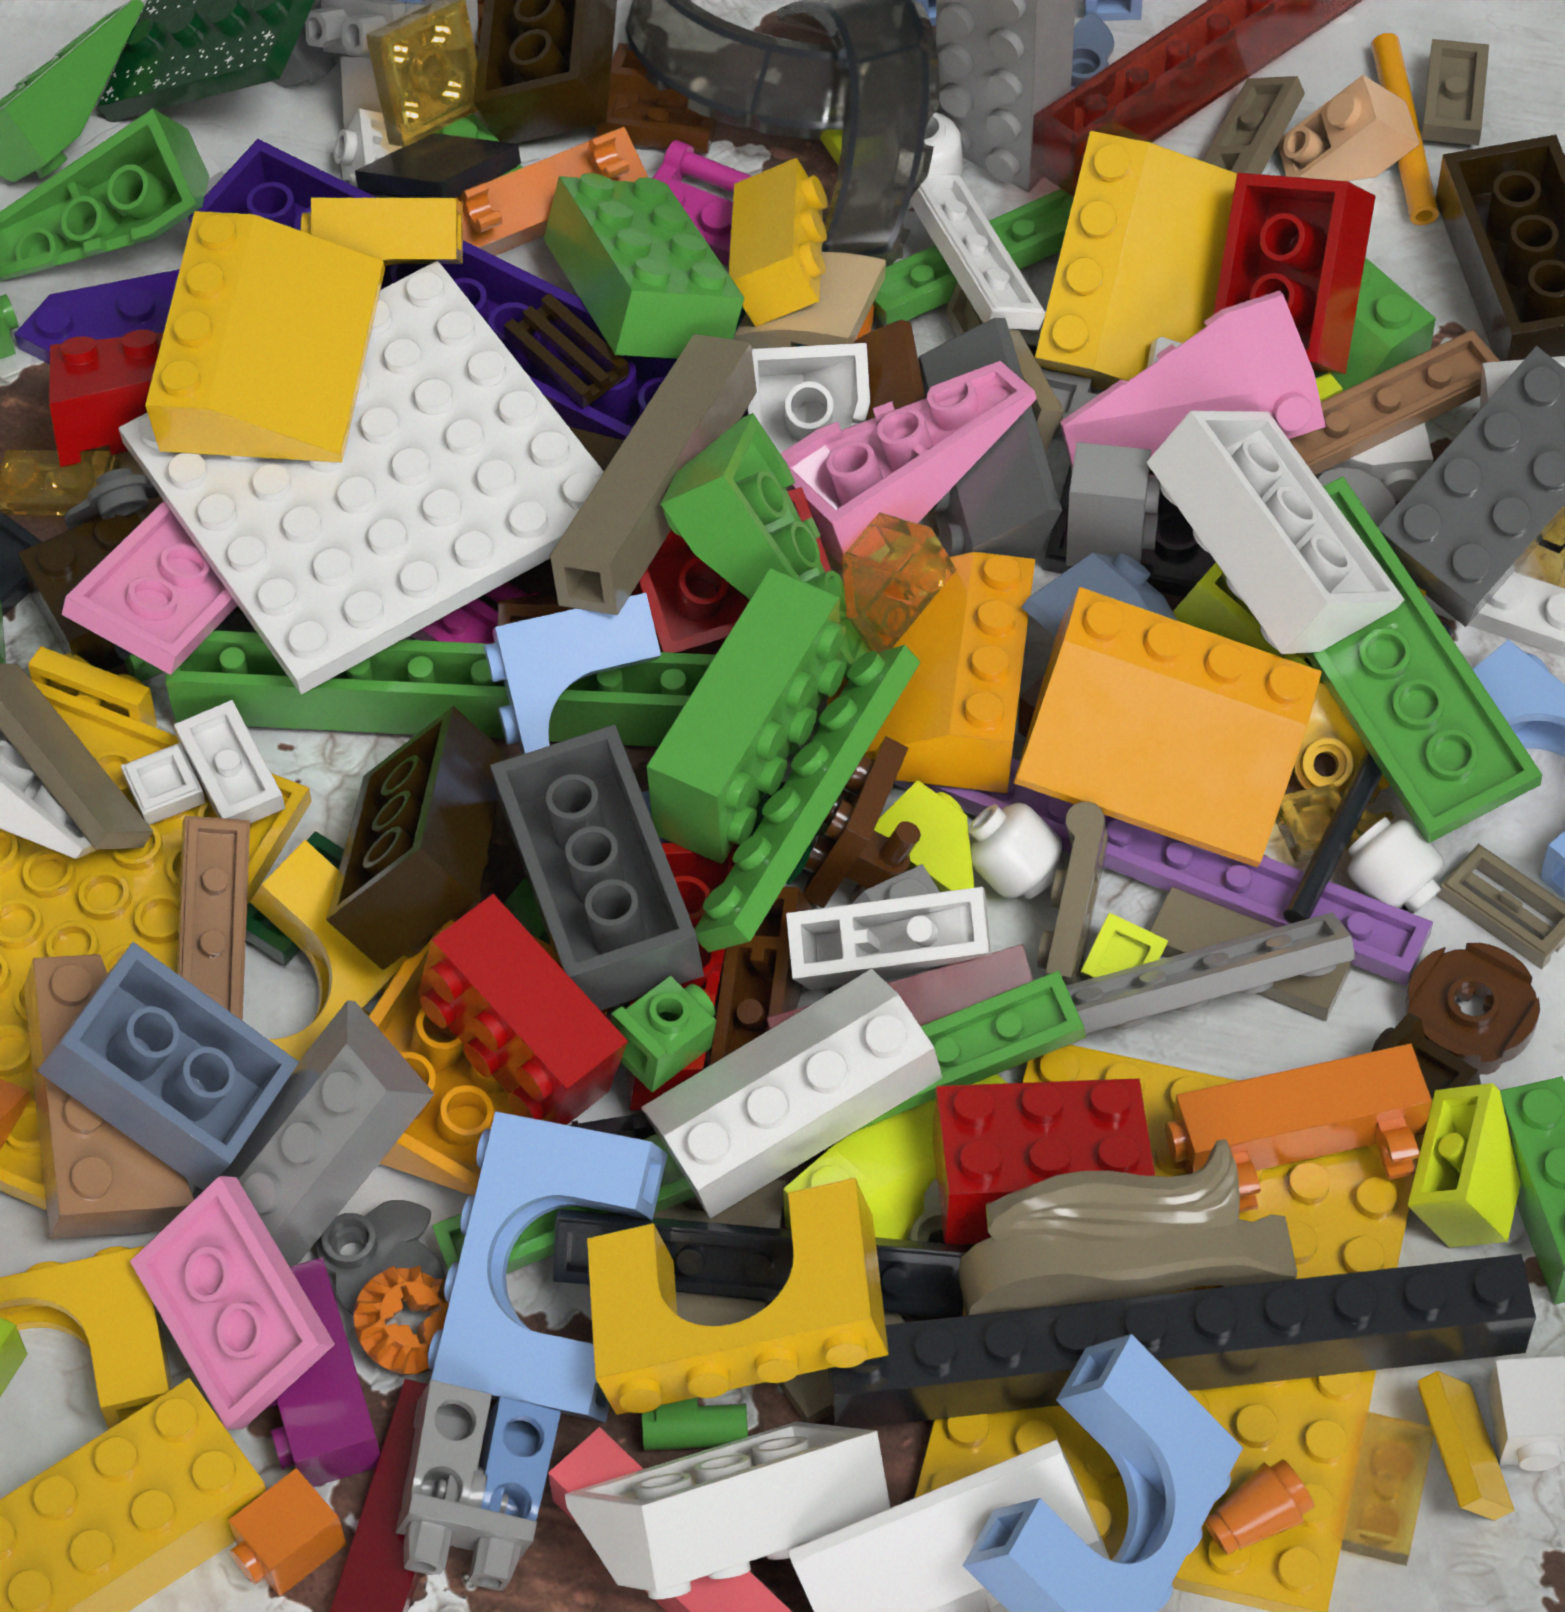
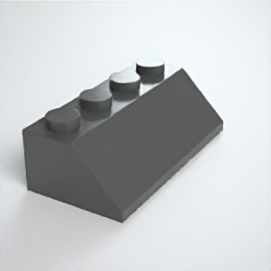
[918,318,1062,561]

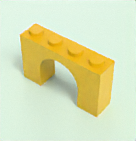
[301,198,463,267]
[250,840,407,1061]
[587,1178,889,1415]
[0,1246,173,1430]

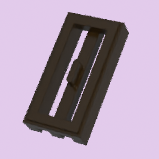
[503,293,629,408]

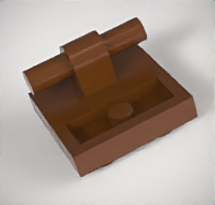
[803,736,921,908]

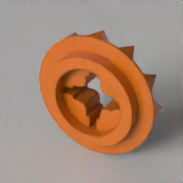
[353,1265,449,1374]

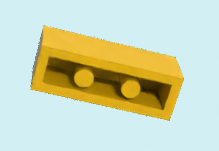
[729,158,828,327]

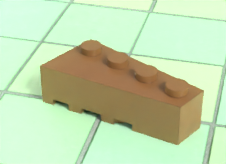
[24,954,194,1240]

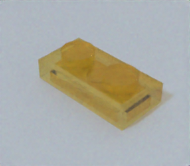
[0,450,121,516]
[1338,1411,1434,1566]

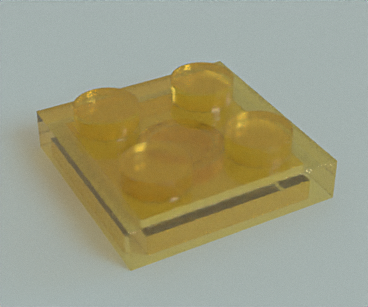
[366,0,478,147]

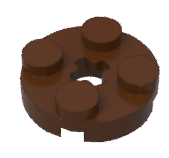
[1405,943,1540,1075]

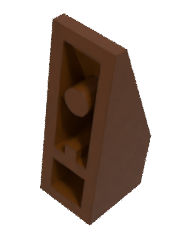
[710,886,813,1065]

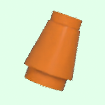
[1204,1459,1315,1556]

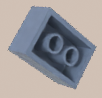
[37,942,299,1190]

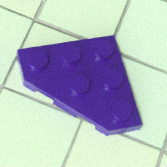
[14,269,180,364]

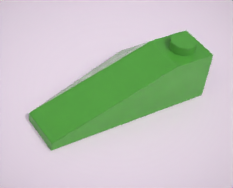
[0,0,144,182]
[0,108,210,282]
[660,413,872,680]

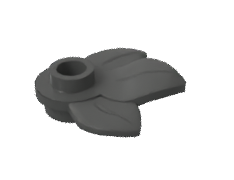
[63,468,161,530]
[316,1200,446,1324]

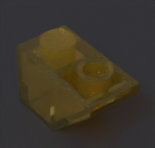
[842,512,957,653]

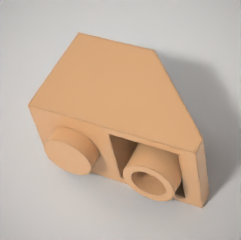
[1277,75,1420,181]

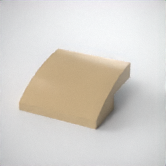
[734,252,886,349]

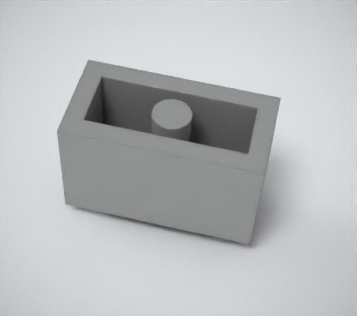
[1066,442,1160,566]

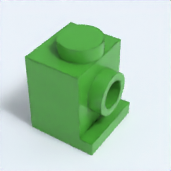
[611,976,716,1092]

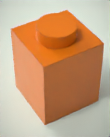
[228,1468,347,1597]

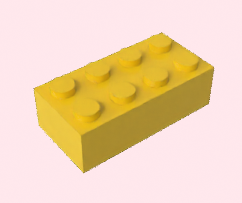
[0,1378,267,1612]

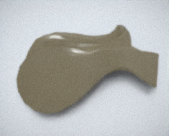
[958,1139,1297,1316]

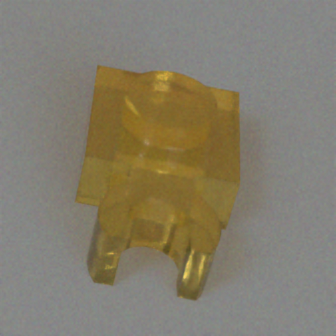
[1275,783,1394,863]

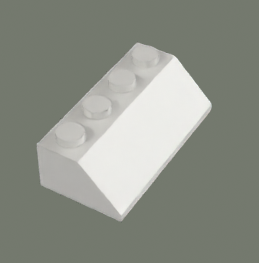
[1146,411,1405,654]
[641,969,943,1219]
[565,1421,890,1599]
[788,1440,1111,1612]

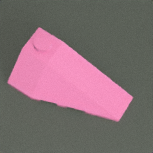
[1060,291,1326,471]
[780,361,1037,574]

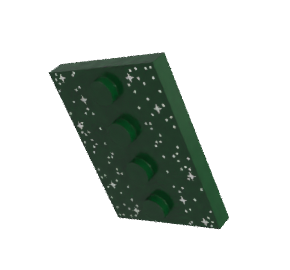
[97,0,315,122]

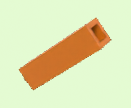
[457,127,649,256]
[1165,1043,1432,1213]

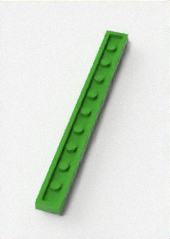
[432,970,1086,1274]

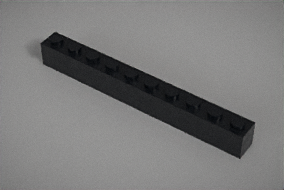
[827,1254,1536,1428]

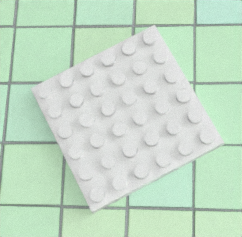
[118,260,604,695]

